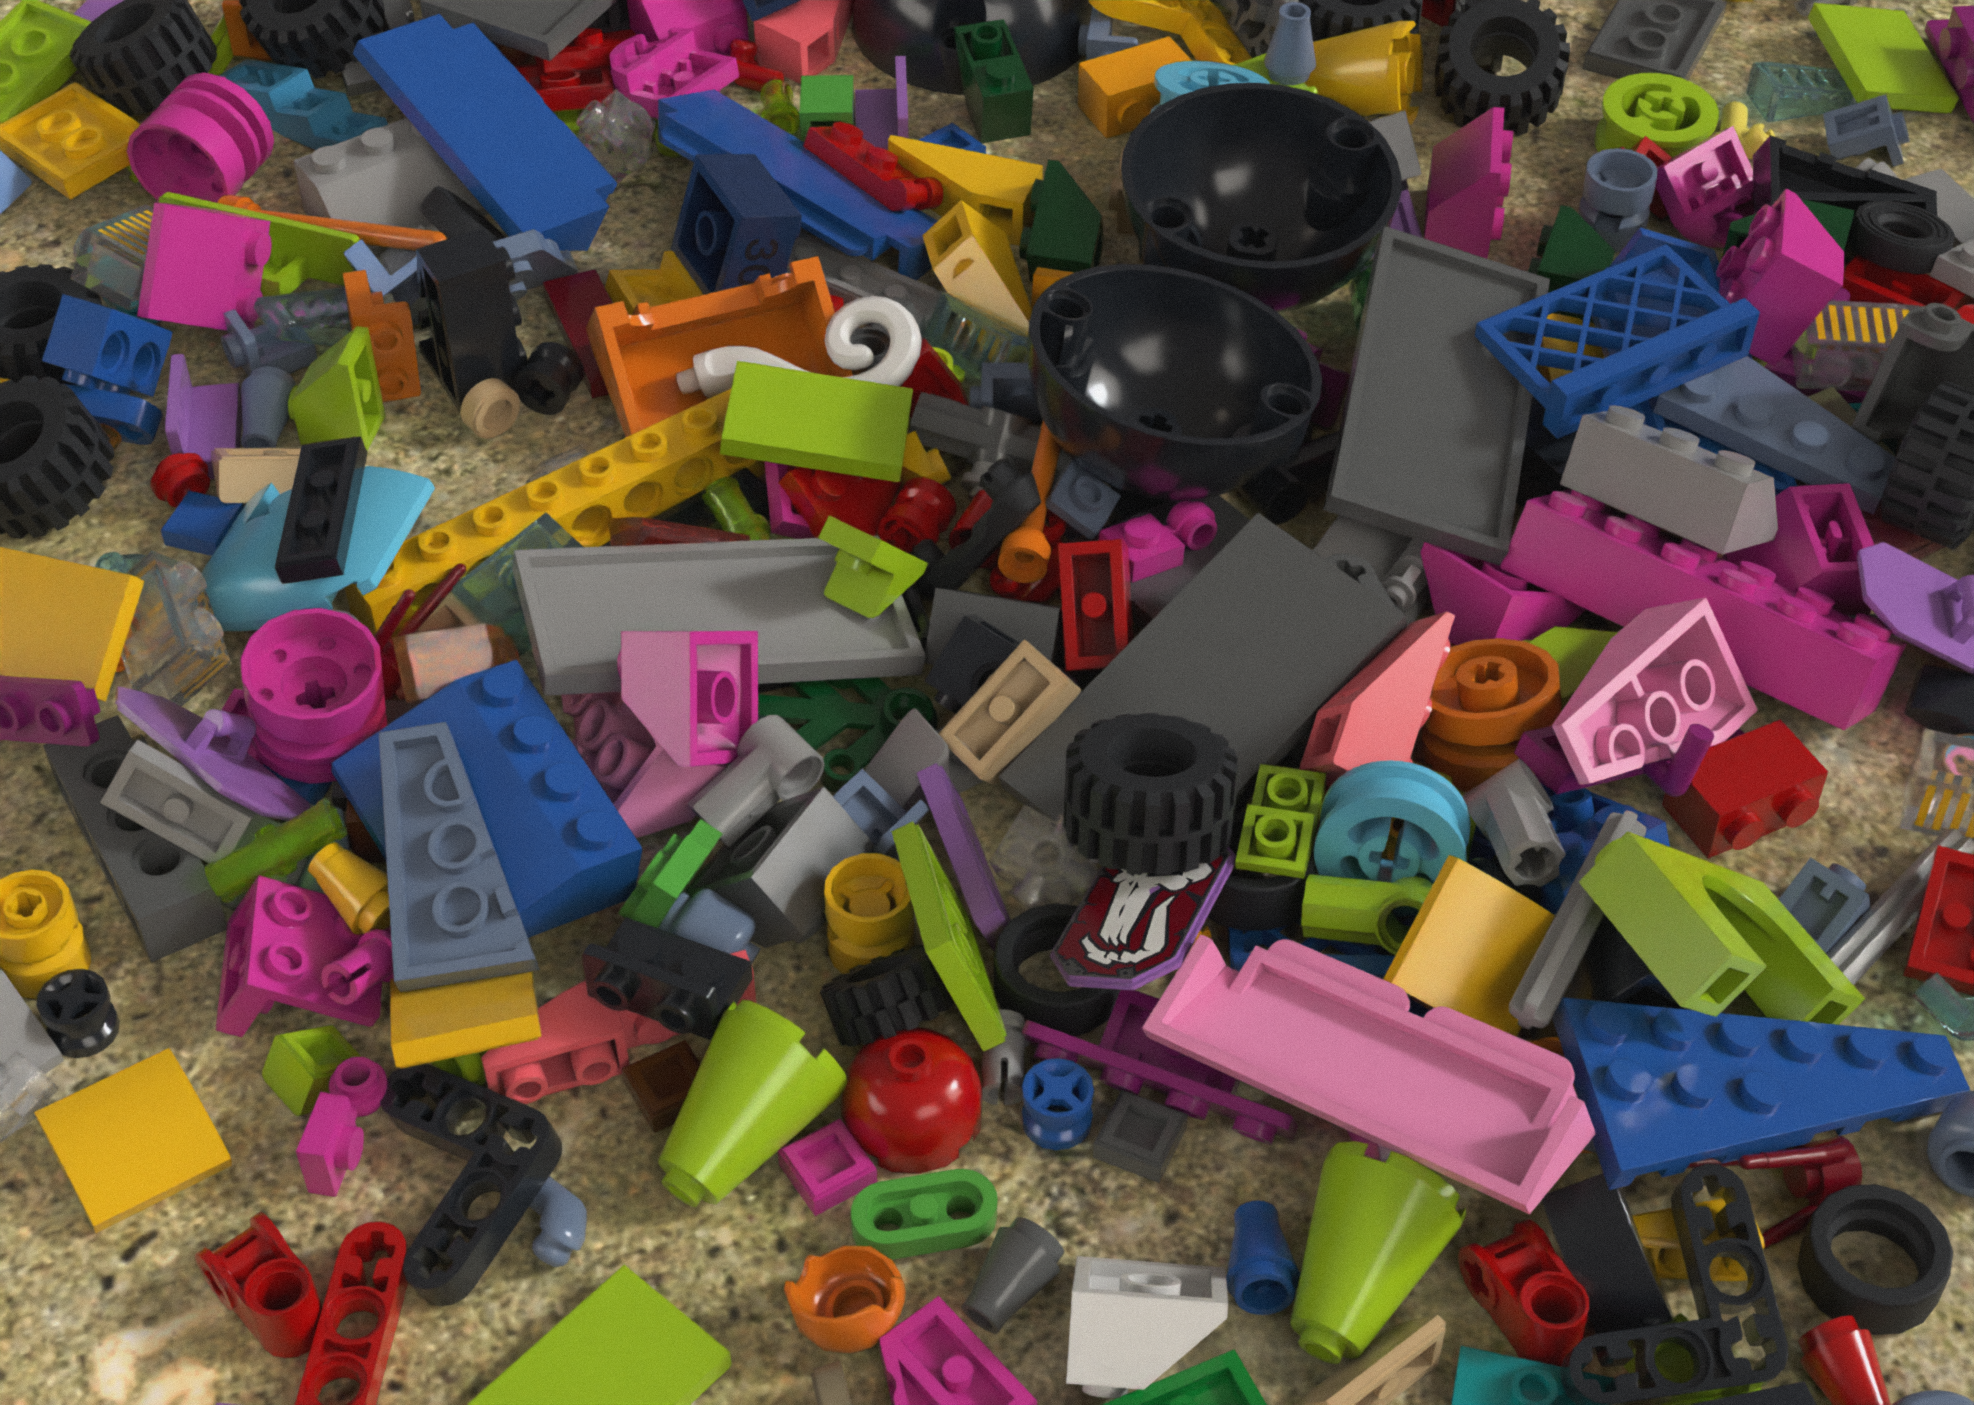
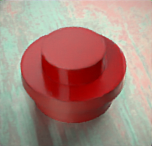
[150,453,210,508]

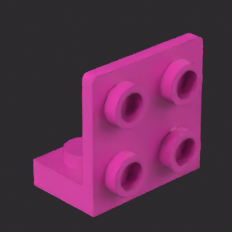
[215,875,382,1038]

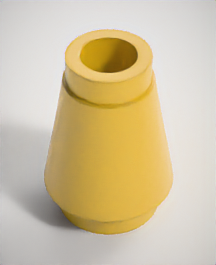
[308,842,390,935]

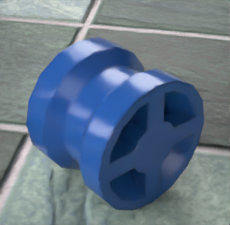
[1021,1058,1094,1150]

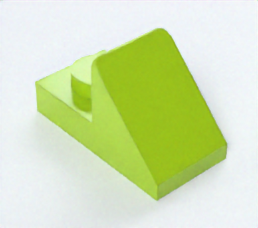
[818,516,928,618]

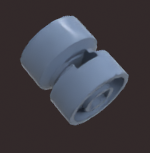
[1578,148,1658,252]

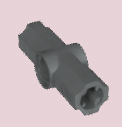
[909,392,1073,479]

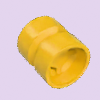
[824,853,915,974]
[0,869,91,999]

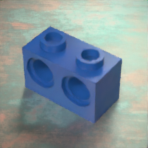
[42,294,173,397]

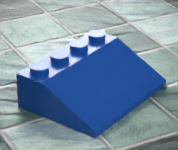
[331,659,642,938]

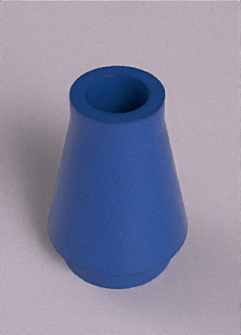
[1226,1200,1300,1315]

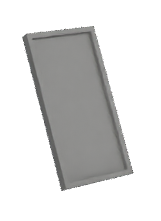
[512,536,926,696]

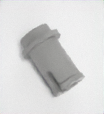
[976,1010,1030,1105]

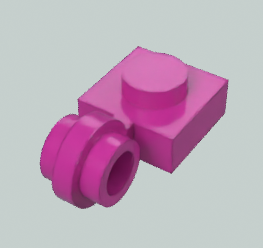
[1099,500,1217,583]
[296,1057,388,1197]

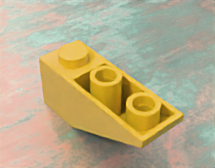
[888,135,1043,246]
[922,200,1032,363]

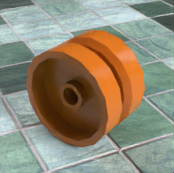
[1422,638,1562,792]

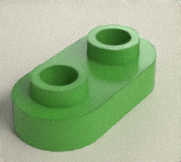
[851,1169,998,1260]

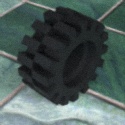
[820,944,955,1047]

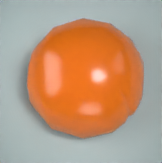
[784,1245,906,1354]

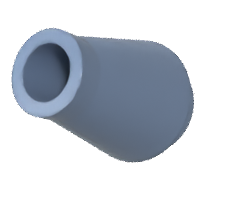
[1264,2,1316,85]
[241,366,296,448]

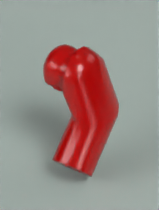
[726,38,784,97]
[989,541,1063,603]

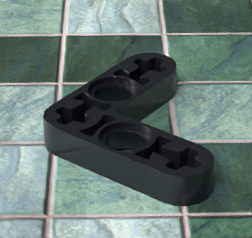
[380,1063,562,1307]
[1560,1164,1788,1405]

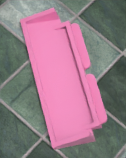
[1142,934,1596,1215]

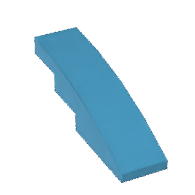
[219,59,388,150]

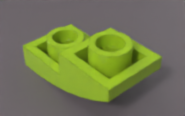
[1235,764,1326,879]

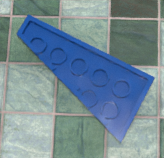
[1552,997,1970,1190]

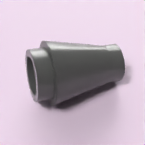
[961,1217,1064,1334]

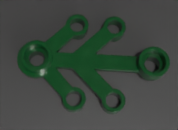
[758,677,938,793]

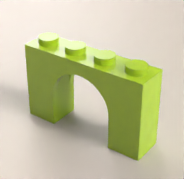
[1579,831,1865,1025]

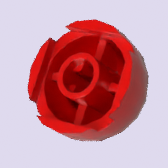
[841,1027,983,1174]

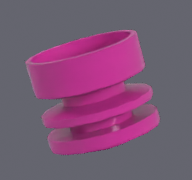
[127,72,274,203]
[241,608,387,784]

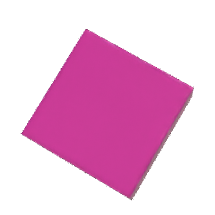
[778,1118,878,1216]

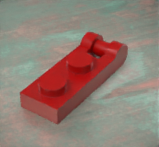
[803,122,944,212]

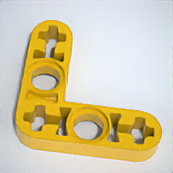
[1088,0,1252,65]

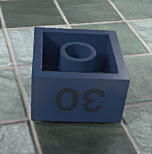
[670,154,802,295]

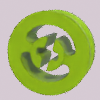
[1594,73,1719,158]

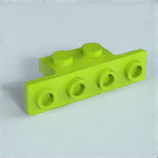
[159,192,360,302]

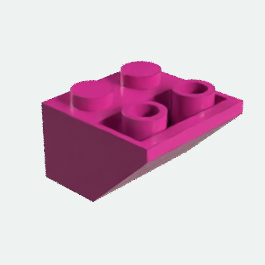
[1423,107,1513,259]
[1716,189,1844,367]
[1722,483,1874,615]

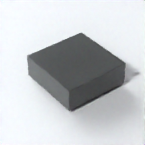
[1093,1090,1188,1183]

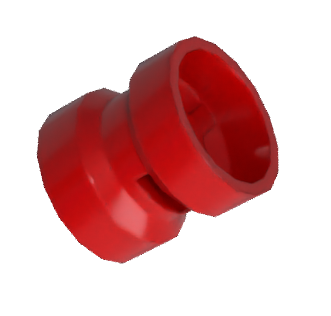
[878,477,957,553]

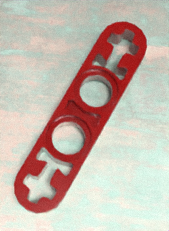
[295,1221,408,1405]

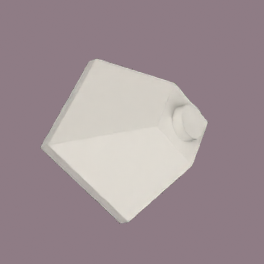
[1066,1256,1228,1398]

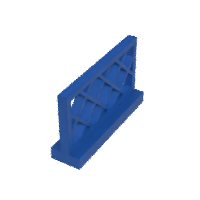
[1474,244,1760,439]

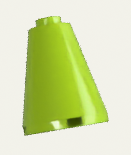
[658,999,847,1207]
[1290,1141,1467,1364]

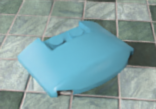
[178,466,435,631]

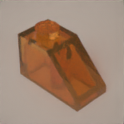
[392,624,520,704]

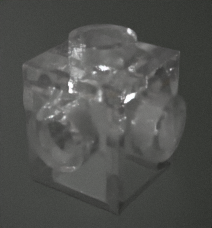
[576,89,656,184]
[989,805,1100,909]

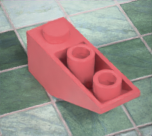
[754,0,855,84]
[1299,612,1455,787]

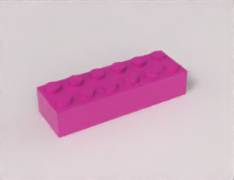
[1500,489,1907,730]

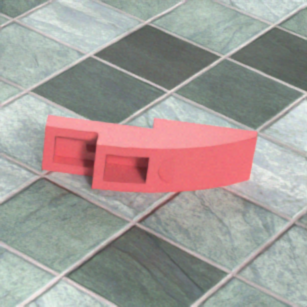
[481,950,756,1104]

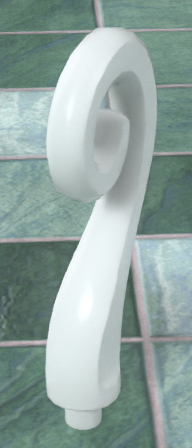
[676,296,922,399]

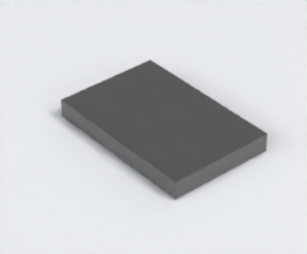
[1583,0,1727,80]

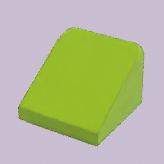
[262,1025,362,1116]

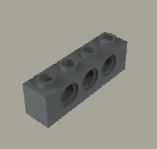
[43,715,230,963]

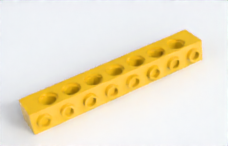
[345,389,765,646]

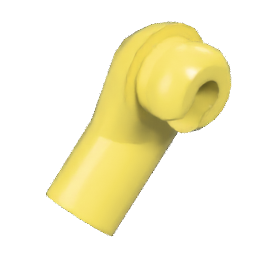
[1720,101,1775,160]

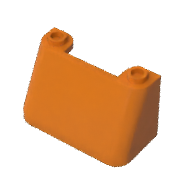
[586,256,853,437]

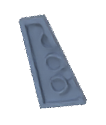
[1653,356,1896,515]
[379,722,540,992]

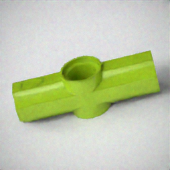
[1301,874,1433,955]

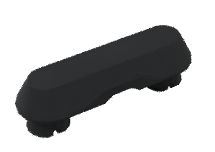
[909,459,1041,598]

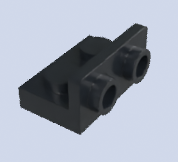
[582,917,753,1040]

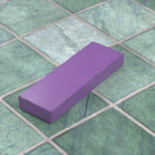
[916,763,1011,953]

